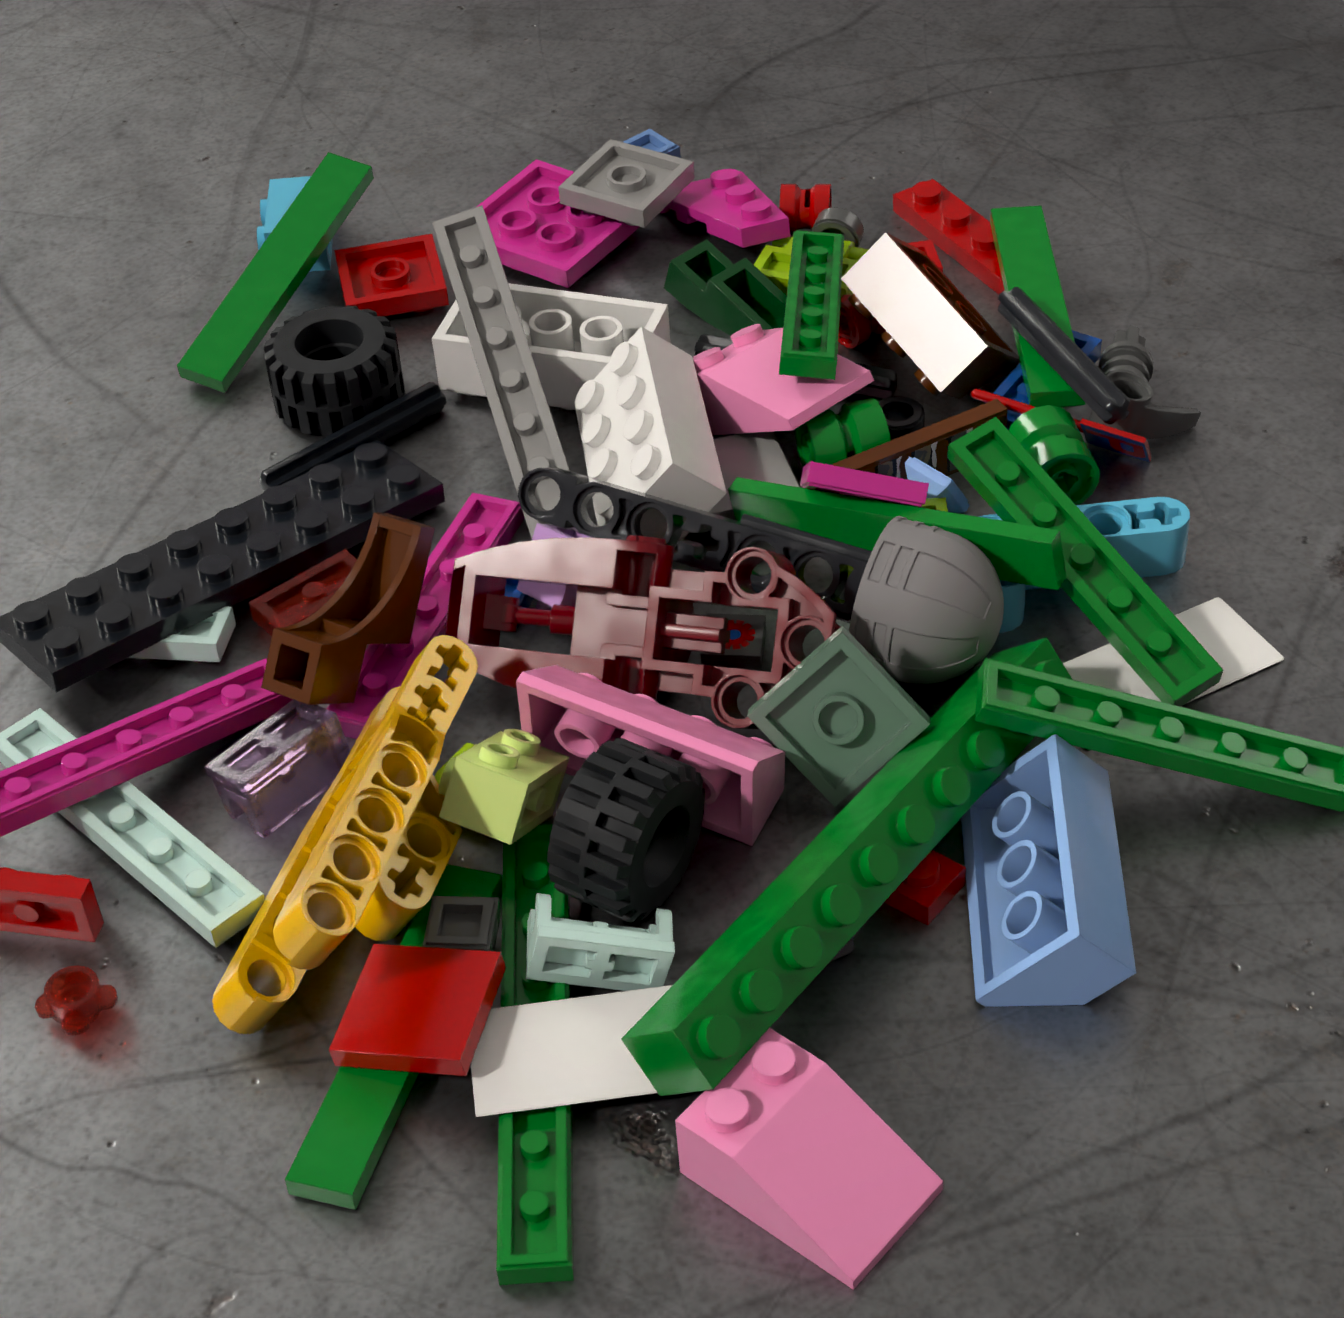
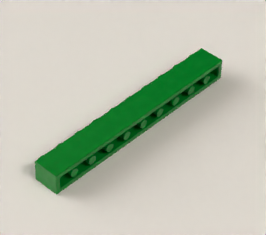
[621,637,1073,1096]

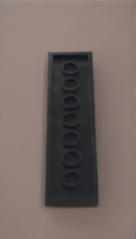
[0,440,445,693]

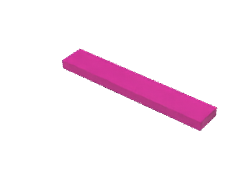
[321,493,525,739]
[0,658,302,837]

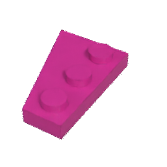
[660,169,790,248]

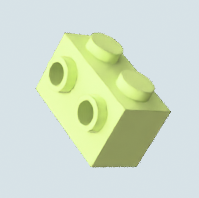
[439,729,570,845]

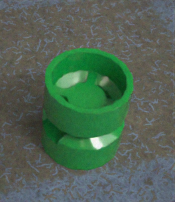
[795,398,891,468]
[1009,405,1100,505]

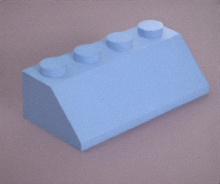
[961,734,1136,1007]

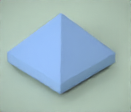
[904,457,970,513]

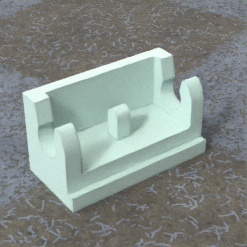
[526,893,675,991]

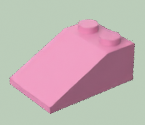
[693,324,874,435]
[675,1028,943,1290]

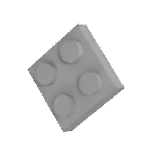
[558,139,695,228]

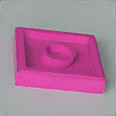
[800,461,929,507]

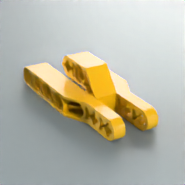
[212,635,478,1034]

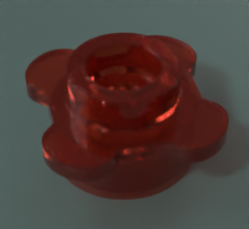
[35,965,118,1036]

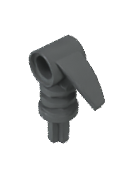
[1088,325,1201,439]

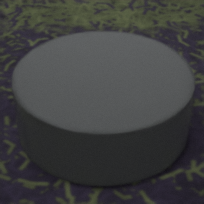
[811,207,864,247]

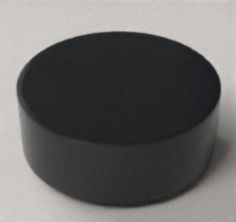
[878,396,925,440]

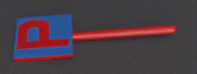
[971,389,1152,463]

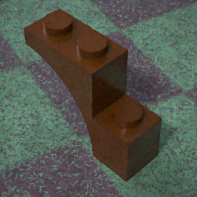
[261,512,435,705]

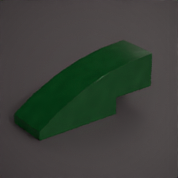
[664,239,787,336]

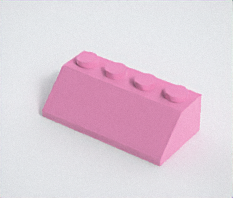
[516,665,785,846]

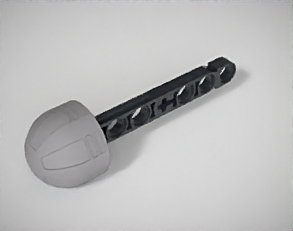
[518,467,1004,684]

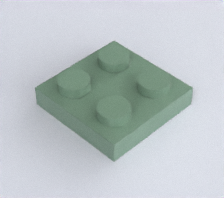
[747,625,930,807]

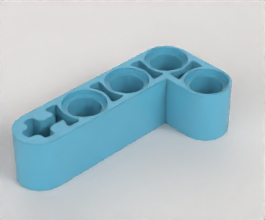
[978,497,1190,633]

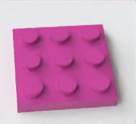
[476,159,640,288]

